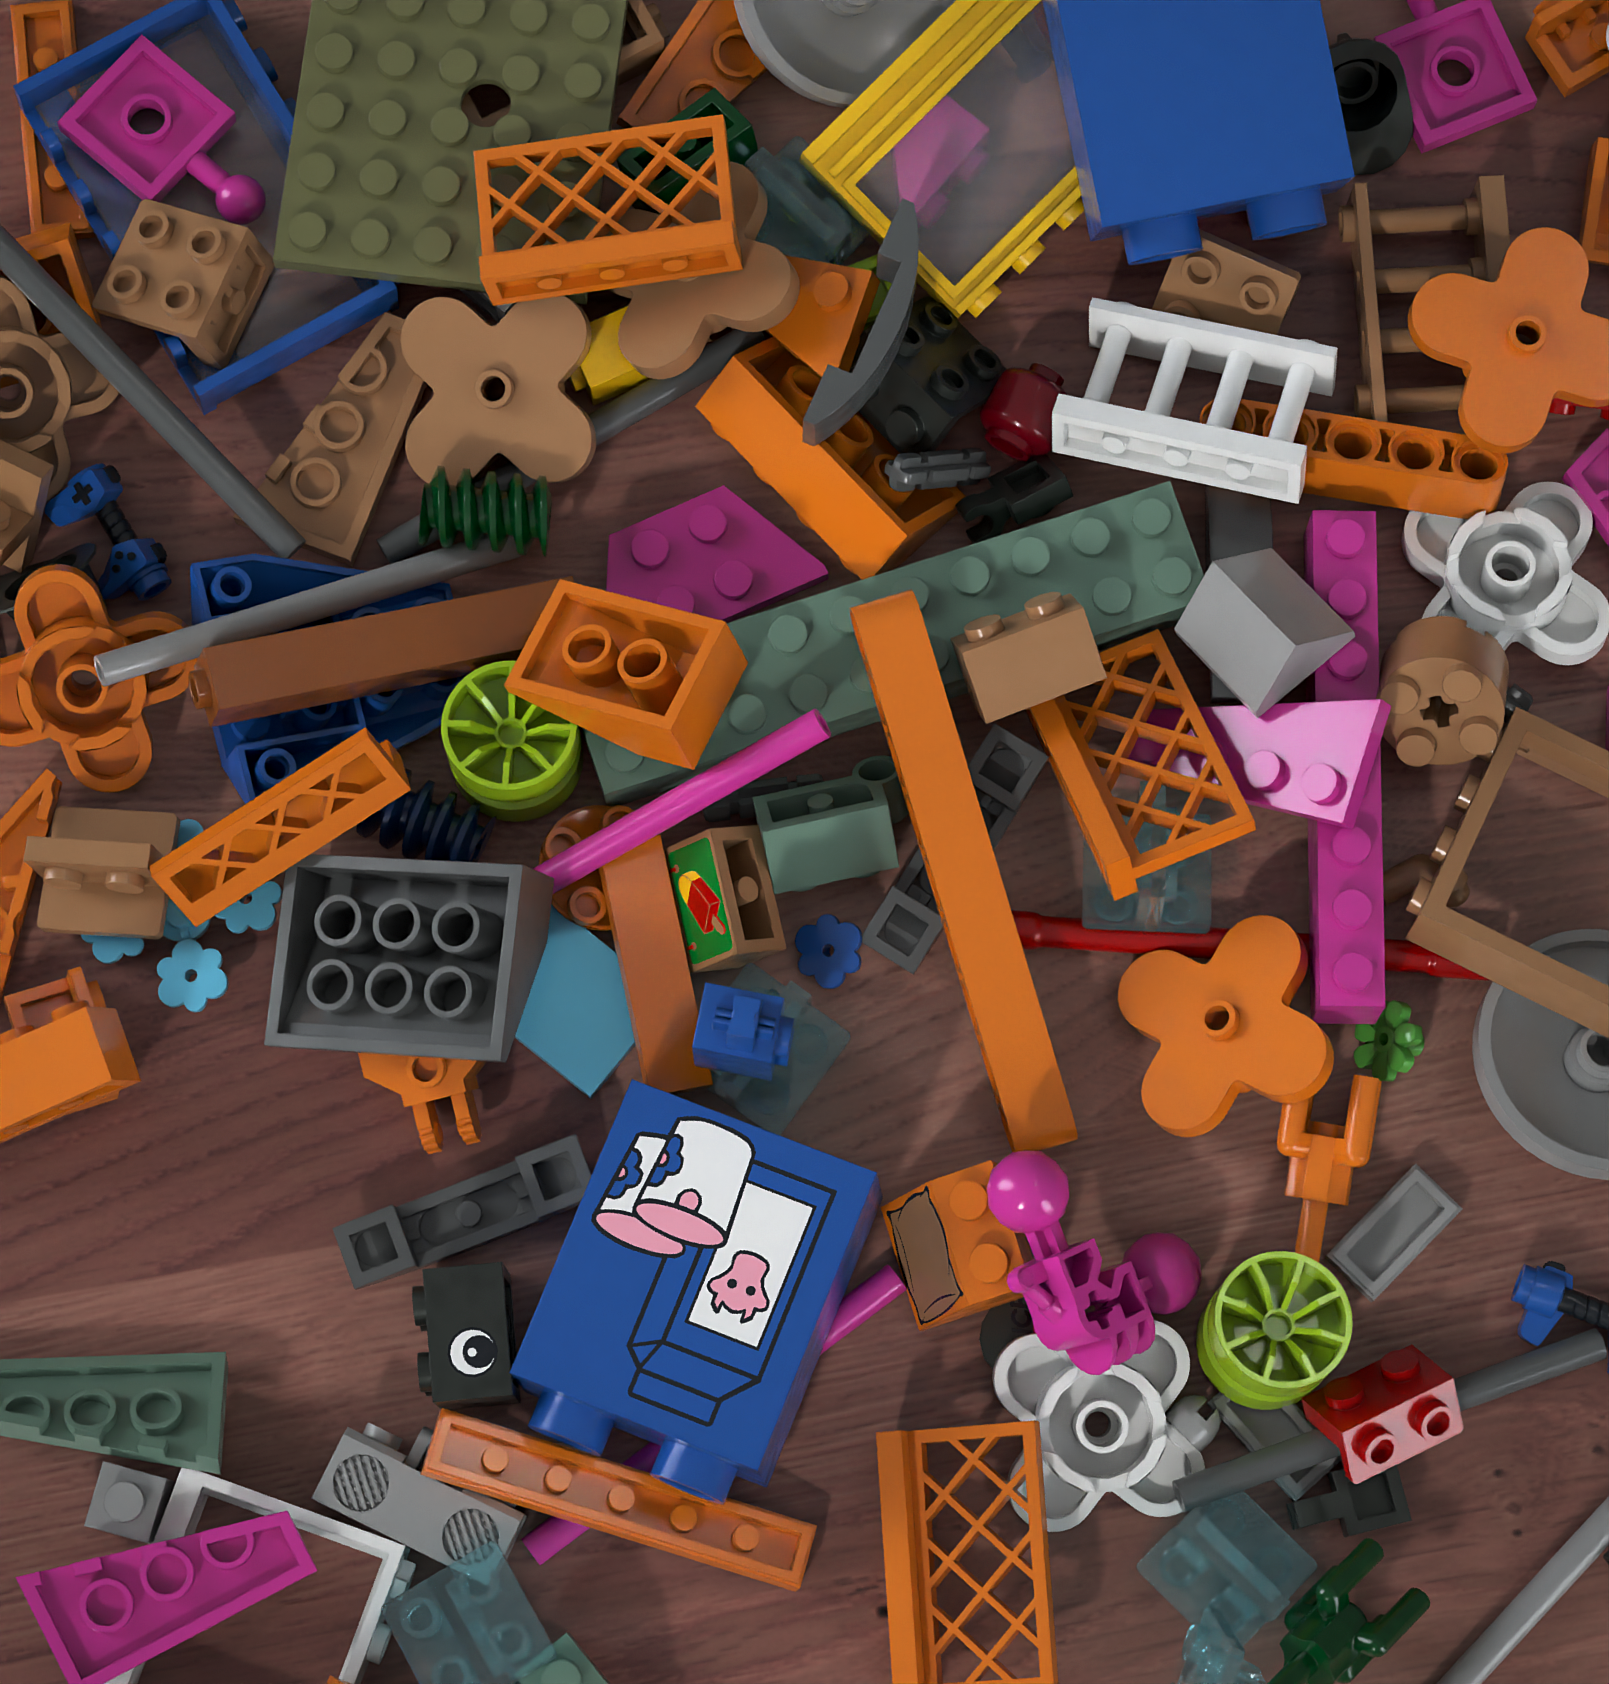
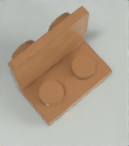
[92,199,274,370]

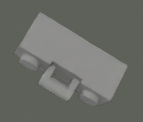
[311,1422,528,1588]

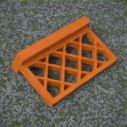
[473,114,743,306]
[1024,629,1256,901]
[876,1420,1059,1684]

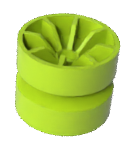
[441,660,583,822]
[1196,1251,1353,1410]

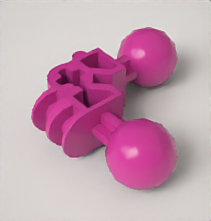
[987,1150,1202,1375]

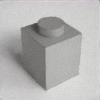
[84,1461,176,1544]

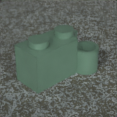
[752,755,909,895]

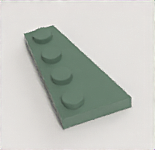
[0,1352,229,1475]

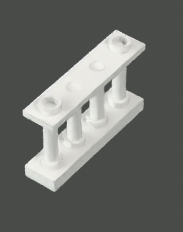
[1052,297,1338,504]

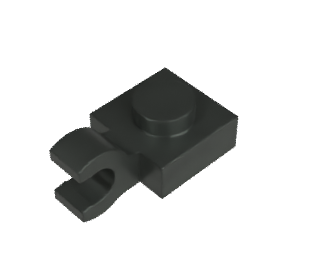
[955,454,1073,544]
[1286,1465,1412,1537]

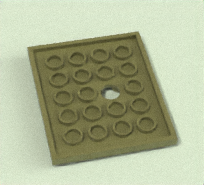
[273,0,628,305]

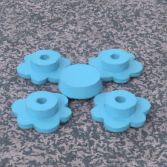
[81,819,283,1012]

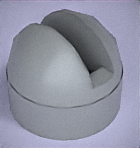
[1165,1394,1221,1453]

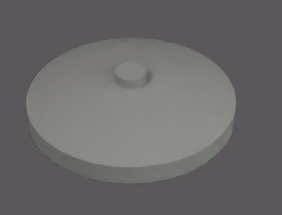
[734,0,956,108]
[1472,929,1609,1180]

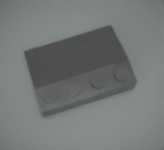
[264,854,554,1063]

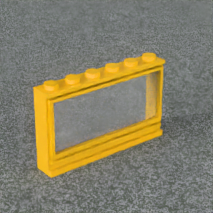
[798,0,1084,319]

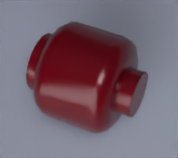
[980,363,1067,461]

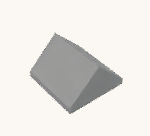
[1174,548,1356,719]

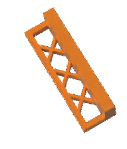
[149,727,411,927]

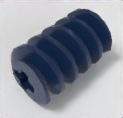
[356,768,497,862]

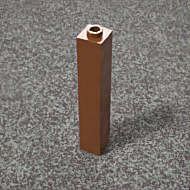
[188,576,575,727]

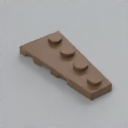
[233,312,427,567]

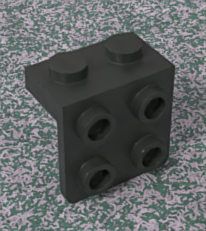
[849,296,1006,454]

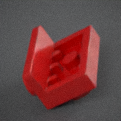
[1301,1344,1463,1484]

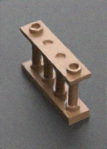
[1338,175,1519,422]

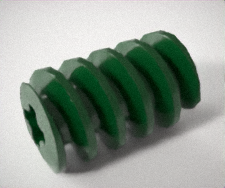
[419,466,552,557]

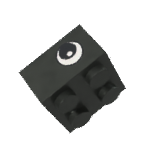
[412,1262,521,1410]

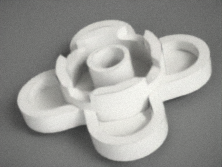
[1401,482,1609,665]
[992,1320,1205,1532]

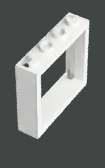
[105,1468,416,1684]

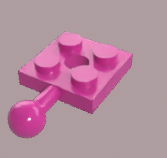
[1373,0,1538,154]
[57,34,266,225]

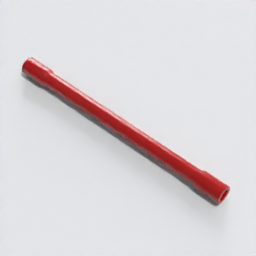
[1011,910,1489,981]

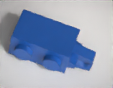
[692,982,795,1081]

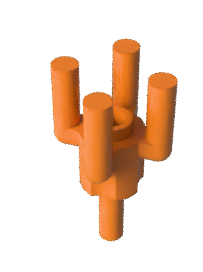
[1276,1074,1382,1262]

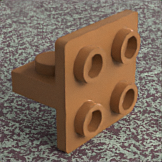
[1152,229,1301,335]
[23,806,180,939]

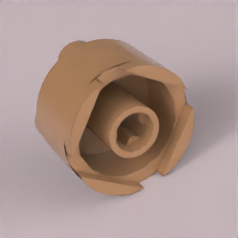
[1376,616,1509,767]

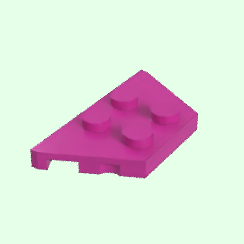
[606,485,828,623]

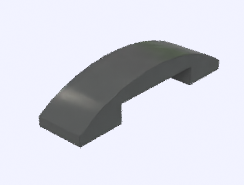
[802,198,919,446]
[862,723,1049,975]
[332,1134,592,1290]

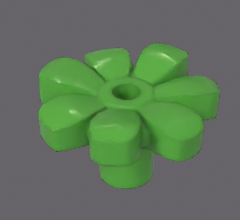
[1354,1000,1424,1081]

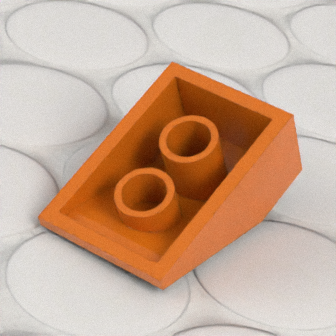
[504,579,748,770]

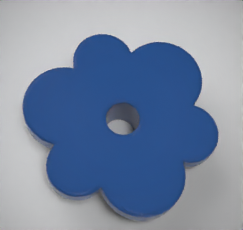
[795,914,862,989]

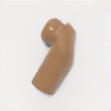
[1383,853,1470,908]

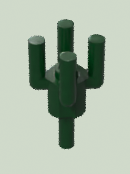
[1267,1538,1430,1684]

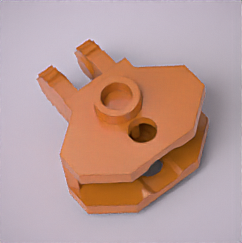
[358,1053,487,1155]

